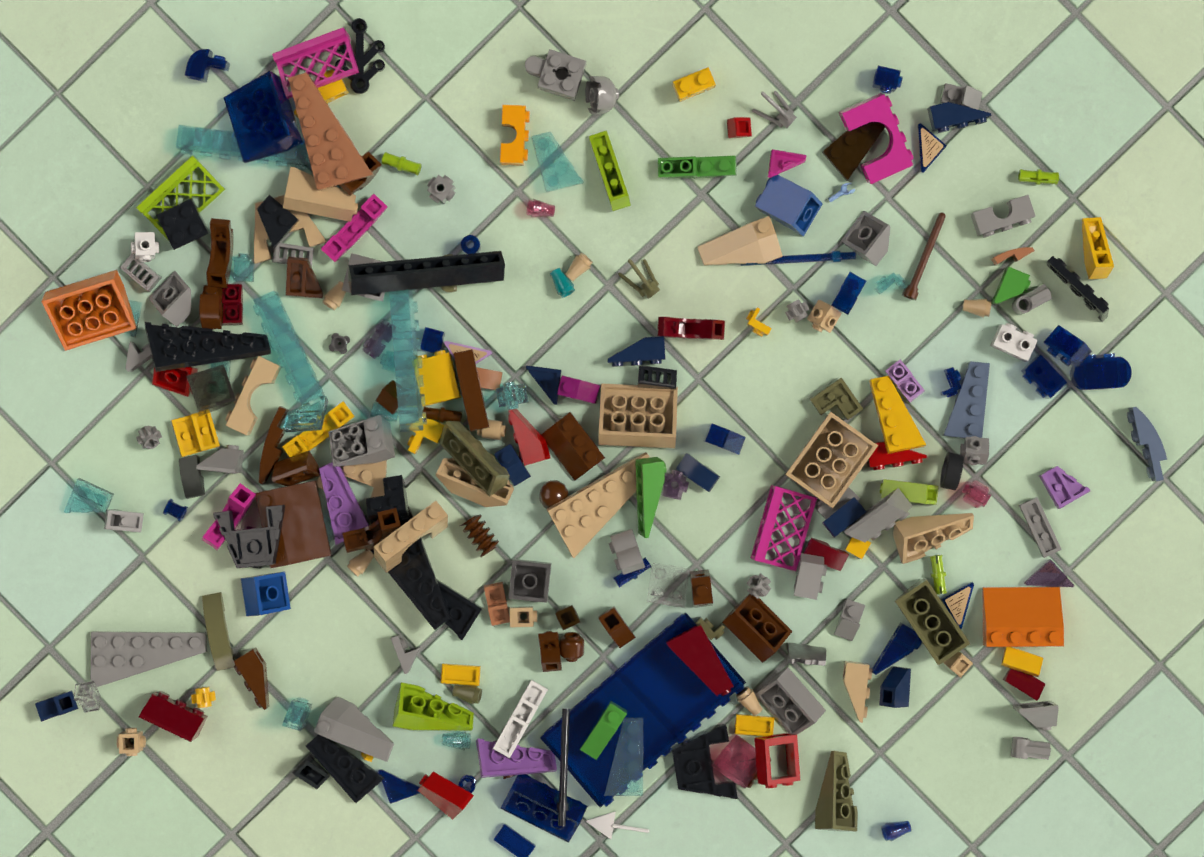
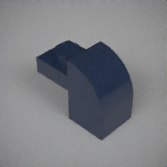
[35,690,78,722]

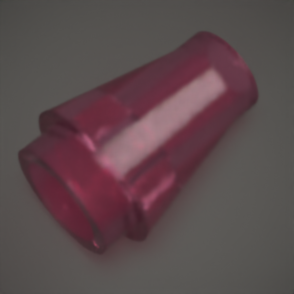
[526,199,555,218]

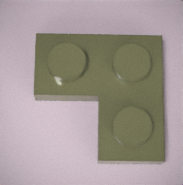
[810,378,863,420]

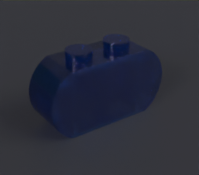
[1070,353,1132,390]

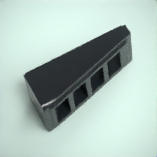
[638,366,677,390]

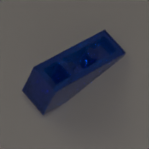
[872,622,922,675]

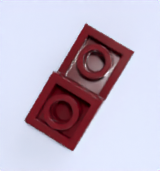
[222,284,243,325]
[803,537,849,571]

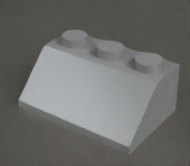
[844,488,913,542]
[755,667,826,734]

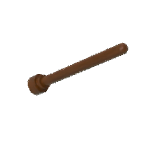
[902,213,946,301]

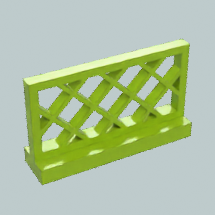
[136,155,225,241]

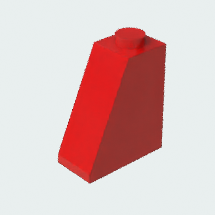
[417,771,474,820]

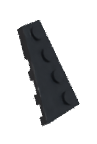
[306,734,385,803]

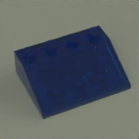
[224,71,303,163]

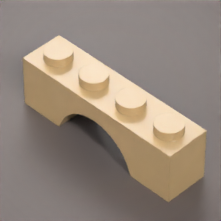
[225,356,282,435]

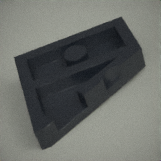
[257,194,299,248]

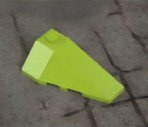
[393,682,474,731]

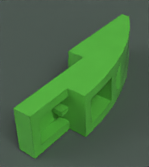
[658,156,737,178]

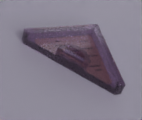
[1024,559,1075,588]

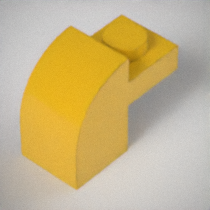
[407,419,444,454]

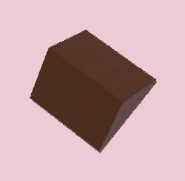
[272,451,320,486]

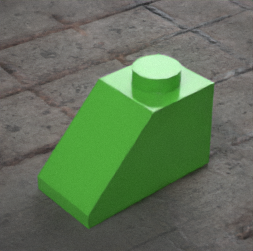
[991,267,1031,305]

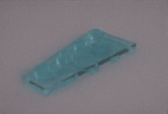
[604,717,643,796]

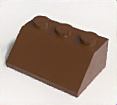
[541,412,605,480]
[722,593,792,663]

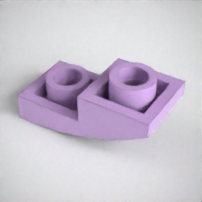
[885,359,925,403]

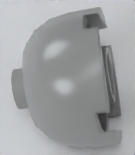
[585,76,619,115]

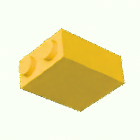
[412,350,461,407]

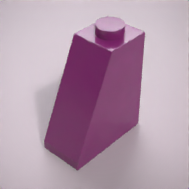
[557,376,600,404]

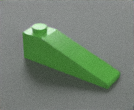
[635,457,667,538]

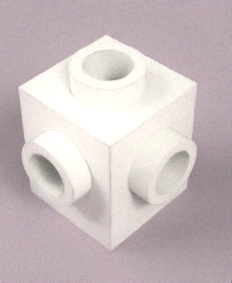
[131,232,159,262]

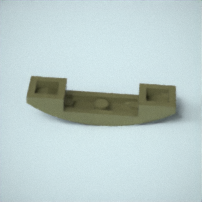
[202,592,235,671]

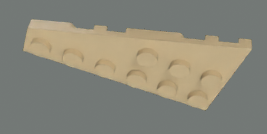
[546,452,650,558]

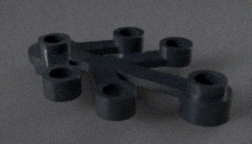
[335,18,385,94]

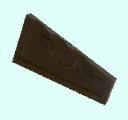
[822,122,885,181]

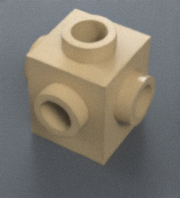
[807,300,842,333]
[117,728,146,756]

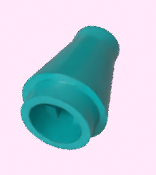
[550,268,575,298]

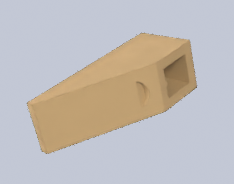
[842,661,872,723]

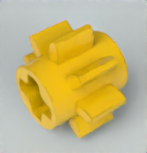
[191,687,216,708]

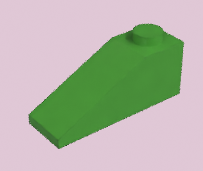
[580,701,627,760]

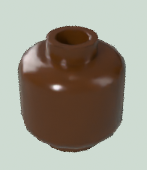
[559,632,584,662]

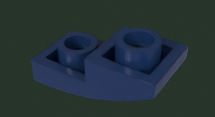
[676,453,721,492]
[822,497,866,538]

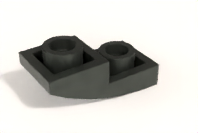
[179,455,205,499]

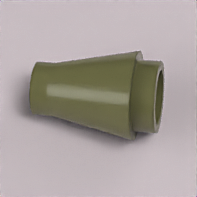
[453,685,482,705]

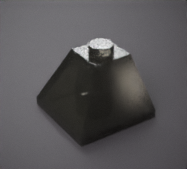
[186,364,236,416]

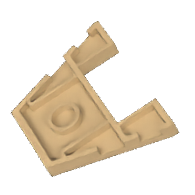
[254,195,327,264]
[316,460,387,498]

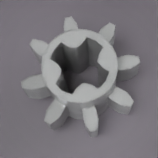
[785,299,809,322]
[136,426,162,449]
[747,573,771,599]

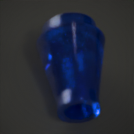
[881,820,912,842]

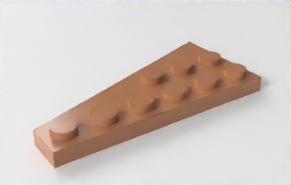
[288,73,374,191]

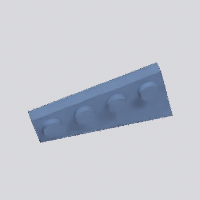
[943,361,990,438]

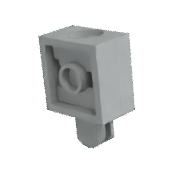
[525,49,587,101]

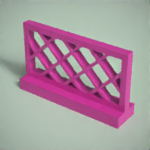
[272,27,359,99]
[750,485,817,571]

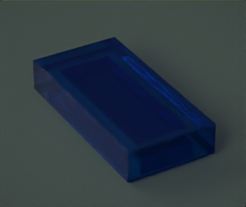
[494,823,536,857]

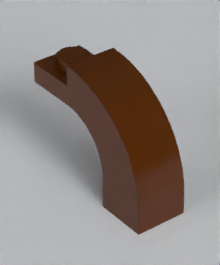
[206,218,233,288]
[342,508,401,553]

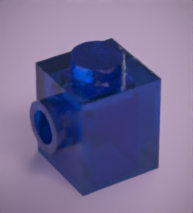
[872,65,903,94]

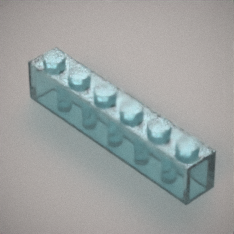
[253,291,325,405]

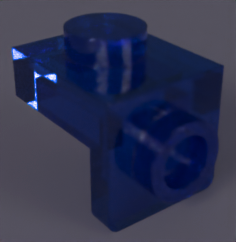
[940,367,962,398]

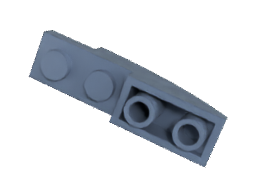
[1127,407,1167,481]

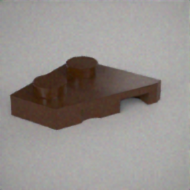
[286,257,323,298]

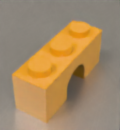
[500,105,530,166]

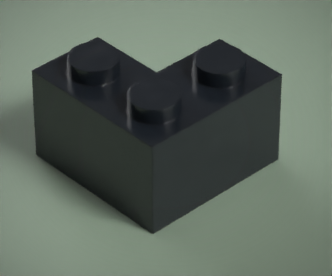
[366,475,410,524]

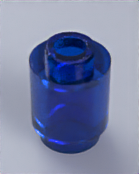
[461,235,481,254]

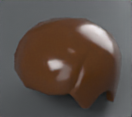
[539,480,568,509]

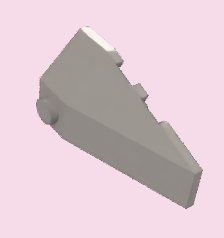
[314,697,394,762]

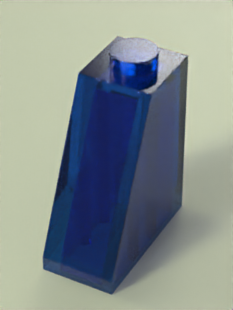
[704,423,746,455]

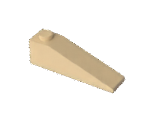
[697,216,783,265]
[893,513,974,564]

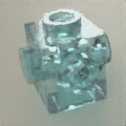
[496,382,528,410]

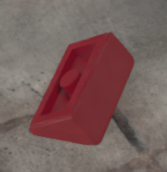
[1003,668,1045,701]

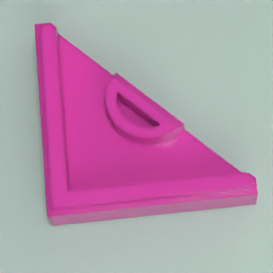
[768,149,807,178]

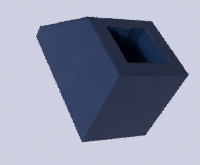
[879,666,911,708]

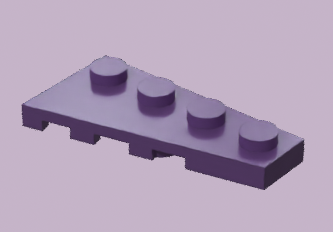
[319,461,369,545]
[476,738,557,778]

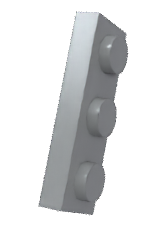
[1019,497,1062,558]

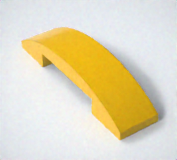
[282,401,355,457]

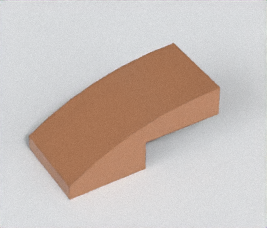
[991,247,1035,265]
[477,367,503,391]
[484,582,510,626]

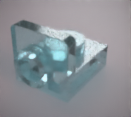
[233,253,255,282]

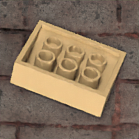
[598,384,678,448]
[785,412,878,508]

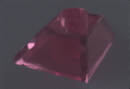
[712,735,757,789]

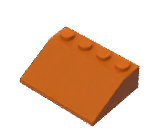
[41,270,137,351]
[982,587,1064,647]

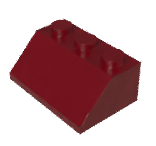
[139,691,208,742]

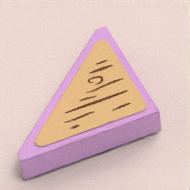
[444,341,493,364]

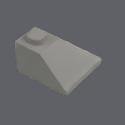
[841,211,890,266]
[149,271,191,327]
[196,445,244,474]
[1013,701,1059,730]

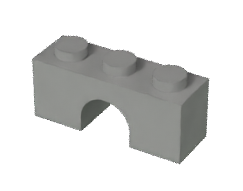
[970,195,1036,238]

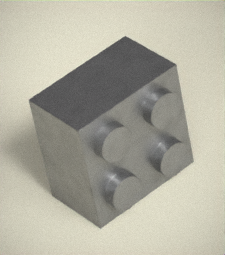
[508,559,552,603]

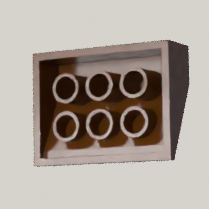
[255,481,332,568]

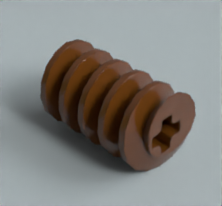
[460,514,499,558]

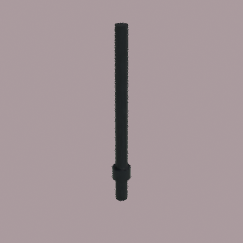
[557,709,570,826]

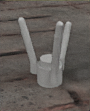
[752,91,797,128]

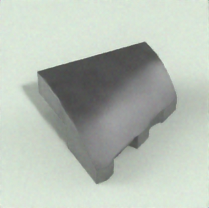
[787,642,826,666]

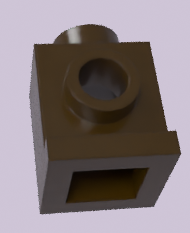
[555,605,580,630]

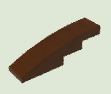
[454,349,490,431]
[259,406,289,484]

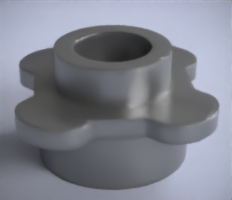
[329,333,350,354]

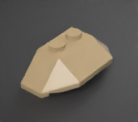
[436,458,514,507]

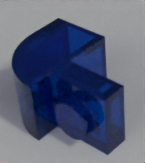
[185,49,230,82]
[831,272,867,315]

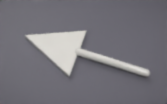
[586,811,649,839]

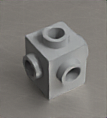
[427,175,456,204]
[960,436,989,465]

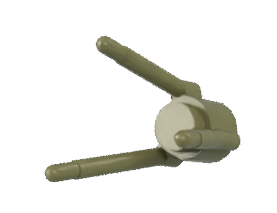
[618,259,660,299]

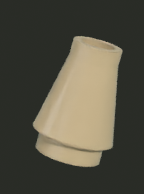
[565,252,593,281]
[322,281,346,310]
[963,299,992,318]
[347,550,374,577]
[736,686,762,716]

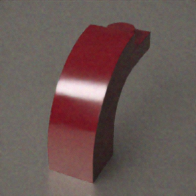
[658,317,725,340]

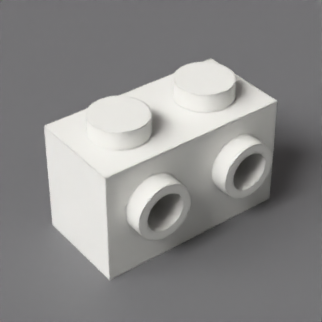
[990,323,1038,362]

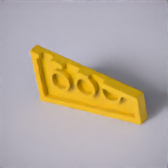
[869,376,926,454]

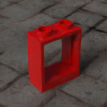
[754,733,801,788]

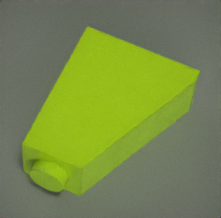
[880,479,939,505]

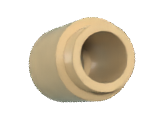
[477,419,506,440]

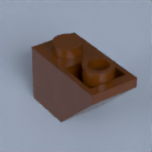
[598,606,636,648]

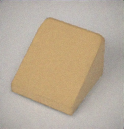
[943,651,973,678]

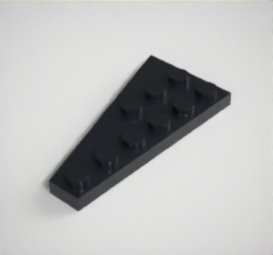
[145,322,271,372]
[370,506,451,631]

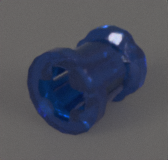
[163,499,188,522]
[458,775,476,793]

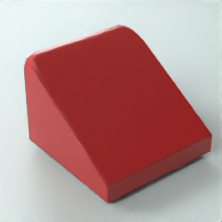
[727,117,752,138]

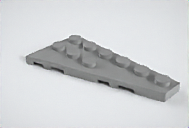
[91,631,207,689]

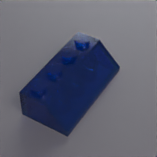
[501,774,588,843]

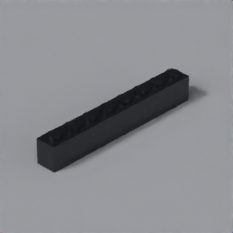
[348,251,505,295]

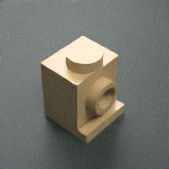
[510,606,537,627]

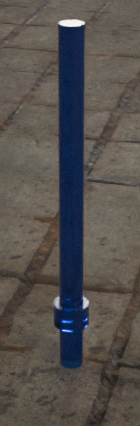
[740,251,856,266]

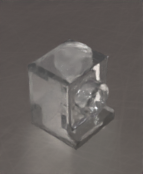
[74,681,101,713]

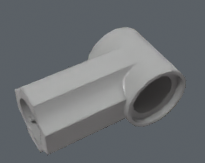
[1012,284,1052,315]
[1011,737,1051,760]

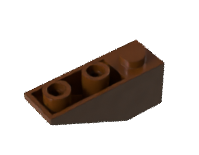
[233,648,269,710]

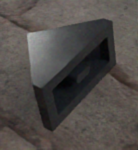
[292,755,330,789]

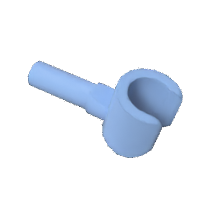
[828,183,855,202]

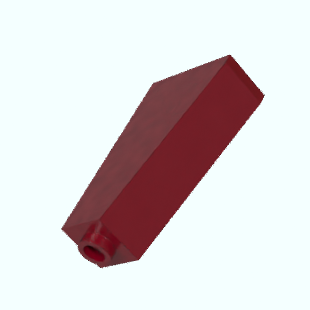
[666,623,734,696]

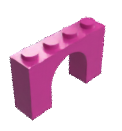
[839,93,914,184]

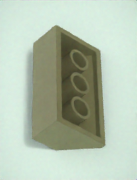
[439,421,510,497]
[895,578,970,665]

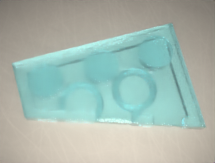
[531,132,584,193]

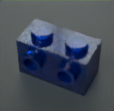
[1044,325,1092,369]
[1021,355,1067,399]

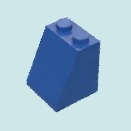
[755,175,823,237]

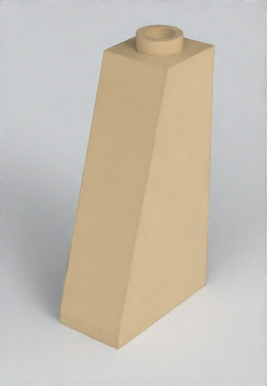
[283,167,358,222]

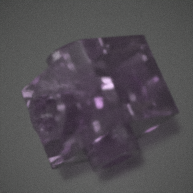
[662,470,689,500]

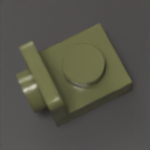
[695,617,725,640]

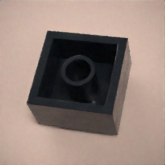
[156,198,210,250]

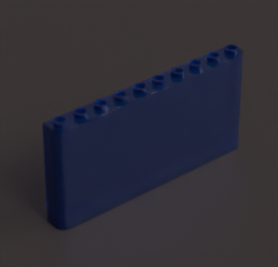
[540,612,746,808]

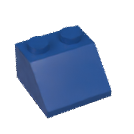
[241,572,291,616]

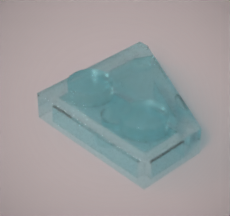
[283,396,328,432]
[64,478,114,513]

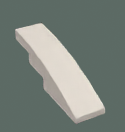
[493,680,548,758]

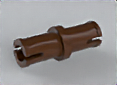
[422,407,462,423]

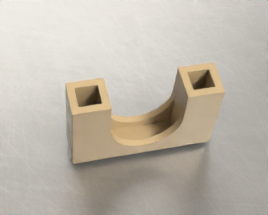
[374,501,448,573]

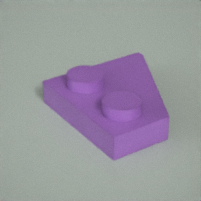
[1039,466,1090,509]

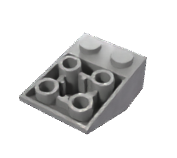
[329,415,395,467]

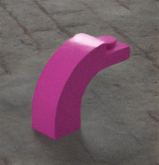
[202,483,256,550]

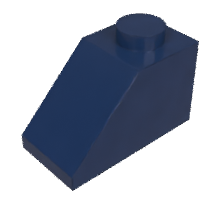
[494,444,531,486]

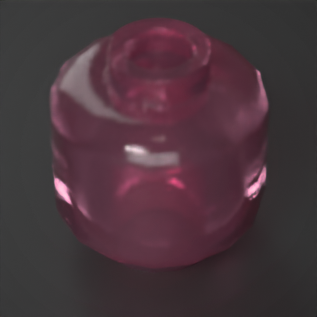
[962,480,992,508]

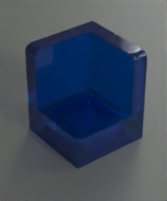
[420,327,445,353]

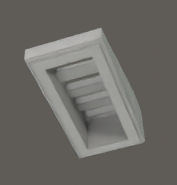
[272,243,314,267]
[120,254,162,292]

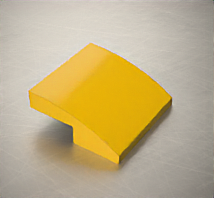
[171,409,220,457]

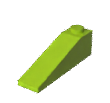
[589,130,631,211]

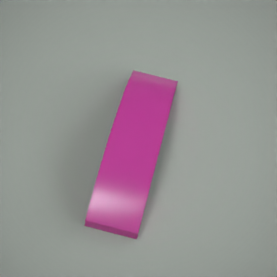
[321,194,388,262]

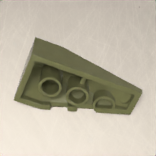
[815,751,858,832]

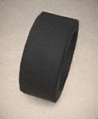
[940,452,964,490]

